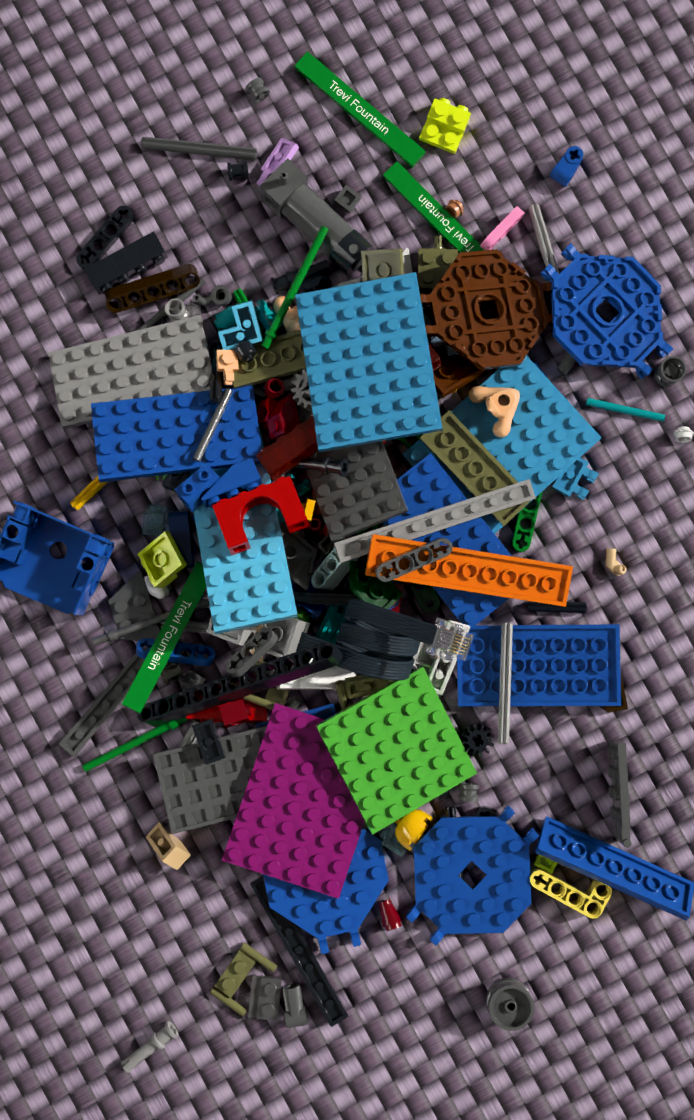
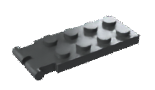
[607,740,632,848]

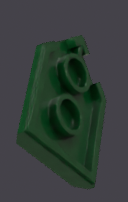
[349,561,403,609]

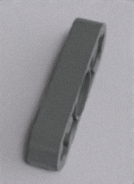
[225,627,277,677]

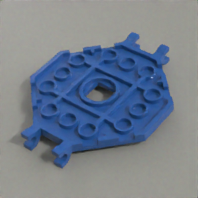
[540,243,673,379]
[406,805,539,946]
[263,828,389,955]

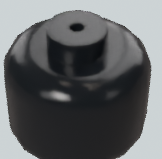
[234,340,256,362]

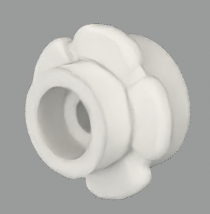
[674,426,694,443]

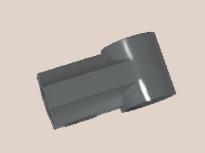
[283,984,308,1028]

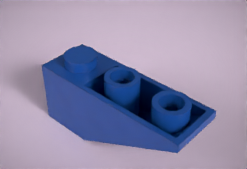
[201,458,262,508]

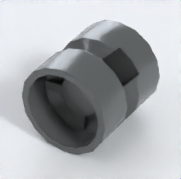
[654,356,687,387]

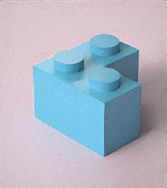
[218,300,263,350]

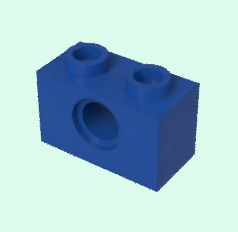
[175,463,220,513]

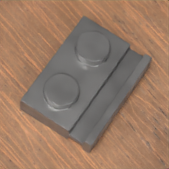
[248,974,282,1021]

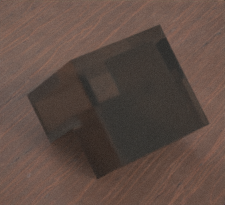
[312,525,347,556]

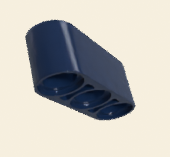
[168,510,194,568]

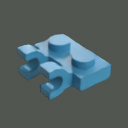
[552,458,599,500]

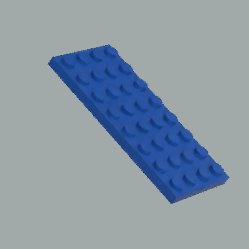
[91,386,264,482]
[382,453,511,630]
[457,624,621,706]

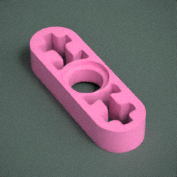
[480,206,525,250]

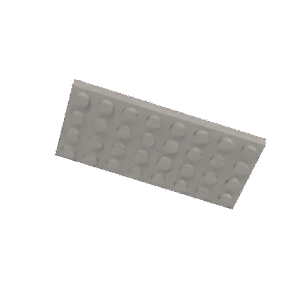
[48,315,212,429]

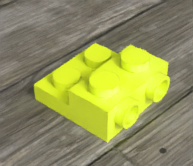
[419,98,471,154]
[138,531,187,588]

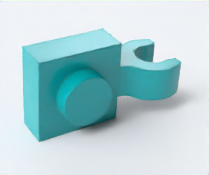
[254,299,284,331]

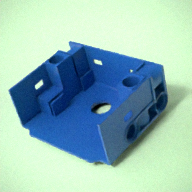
[0,501,115,615]

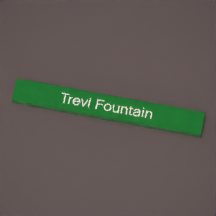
[295,51,426,168]
[383,161,484,253]
[122,561,206,714]

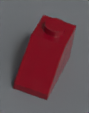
[267,394,302,439]

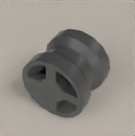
[245,78,270,104]
[459,783,479,802]

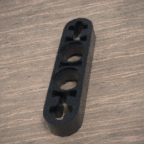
[76,206,134,270]

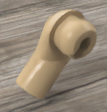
[605,548,626,576]

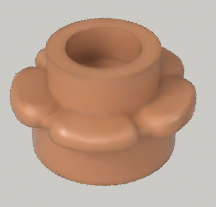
[445,199,463,219]

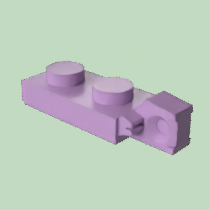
[256,138,299,187]

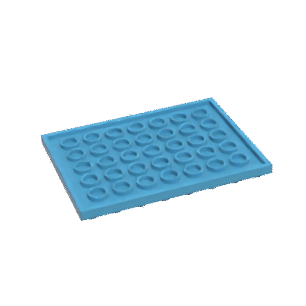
[295,272,443,452]
[402,355,601,534]

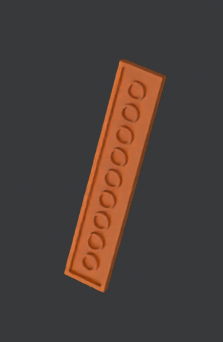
[365,534,573,607]

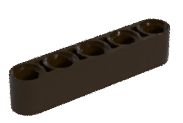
[105,264,200,313]

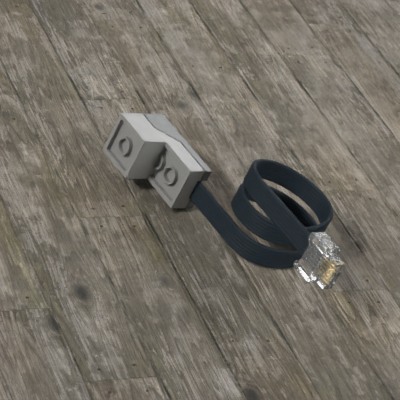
[206,599,474,681]

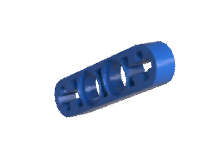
[136,638,215,666]

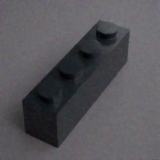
[84,231,168,294]

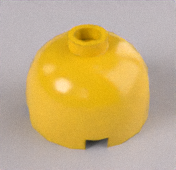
[394,809,433,851]

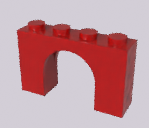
[212,476,309,556]

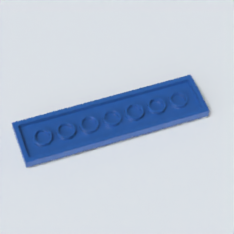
[535,816,694,921]

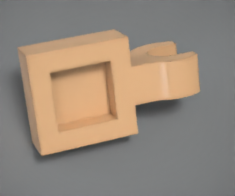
[216,350,238,385]

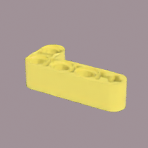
[530,867,612,919]

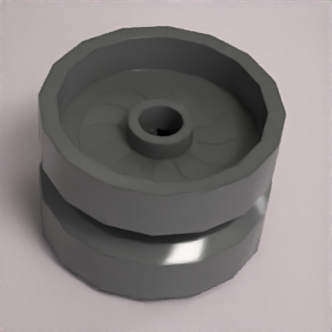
[486,977,534,1031]

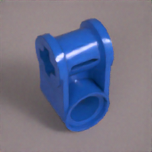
[549,146,583,187]

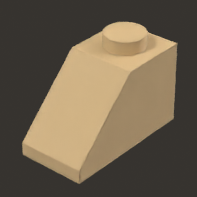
[146,822,191,870]

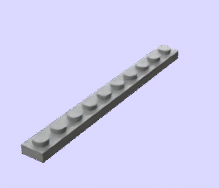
[334,479,536,563]

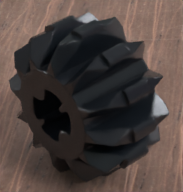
[460,722,494,757]

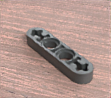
[375,537,453,582]

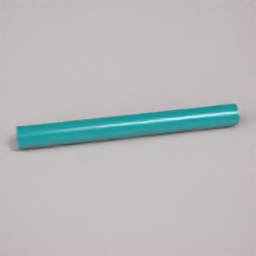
[585,398,665,422]

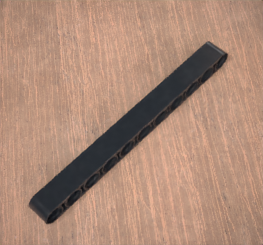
[137,642,343,727]

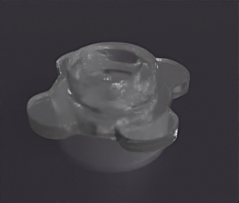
[185,299,201,318]

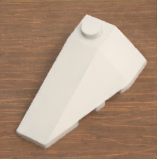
[277,657,357,690]

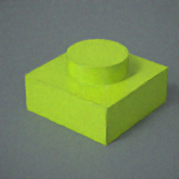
[533,854,557,874]

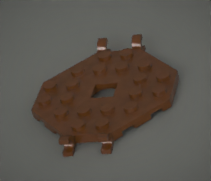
[420,249,553,370]

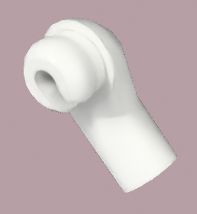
[144,575,169,599]

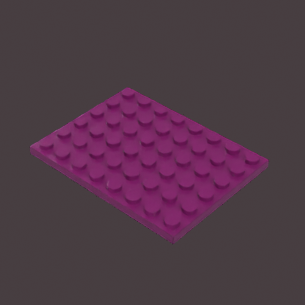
[222,703,364,899]

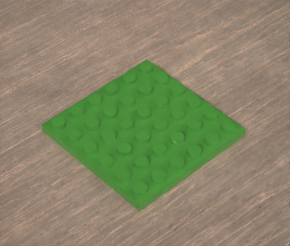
[315,666,477,834]

